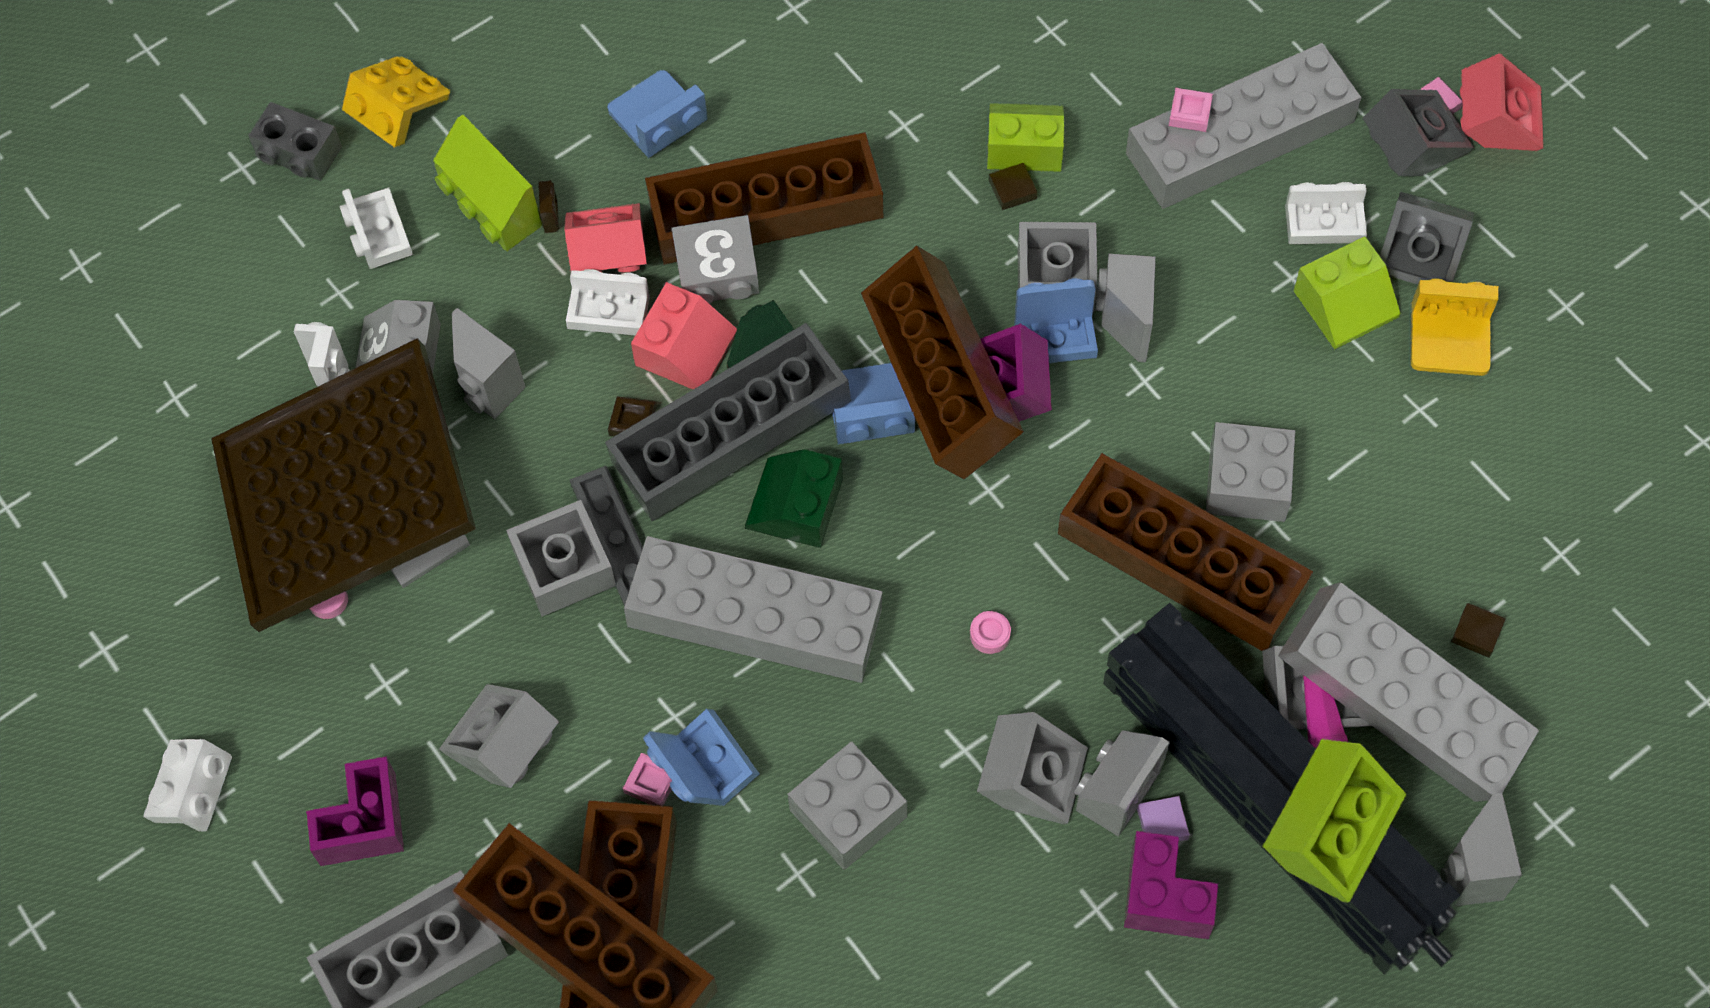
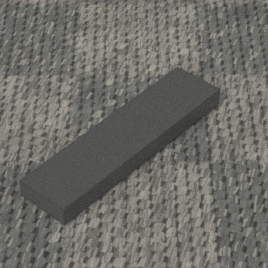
[570,466,643,607]

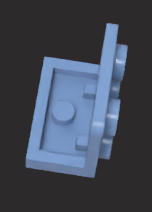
[608,70,707,158]
[1014,278,1098,363]
[832,363,915,444]
[643,709,759,806]

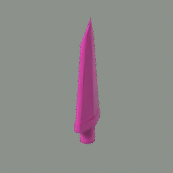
[1303,675,1348,749]

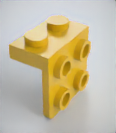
[342,57,450,148]
[1411,279,1498,376]

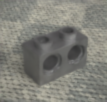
[248,102,342,181]

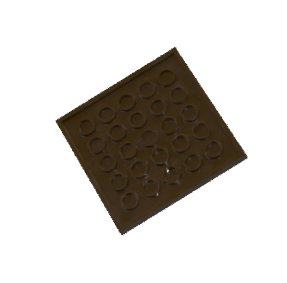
[211,338,476,632]

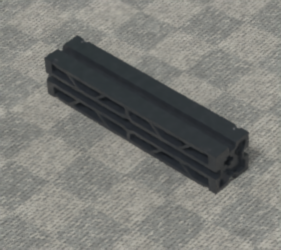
[1103,603,1461,975]

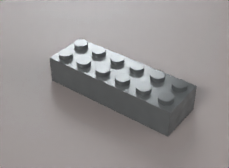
[605,323,851,521]

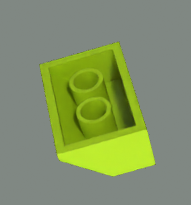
[433,115,542,252]
[1263,739,1406,903]

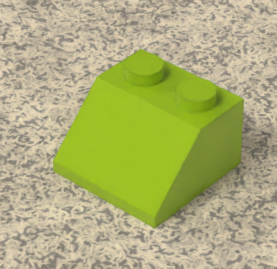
[987,103,1064,172]
[1294,236,1401,349]

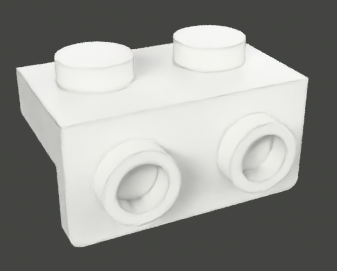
[1285,182,1367,244]
[339,188,413,269]
[566,269,650,335]
[294,322,350,387]
[143,739,232,831]

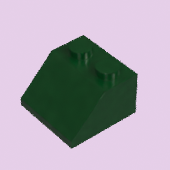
[745,449,843,548]

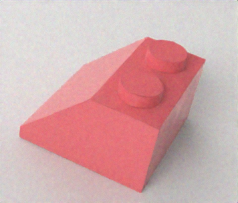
[1460,53,1543,151]
[564,203,647,273]
[631,282,738,390]

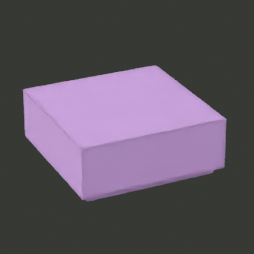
[1137,796,1189,842]

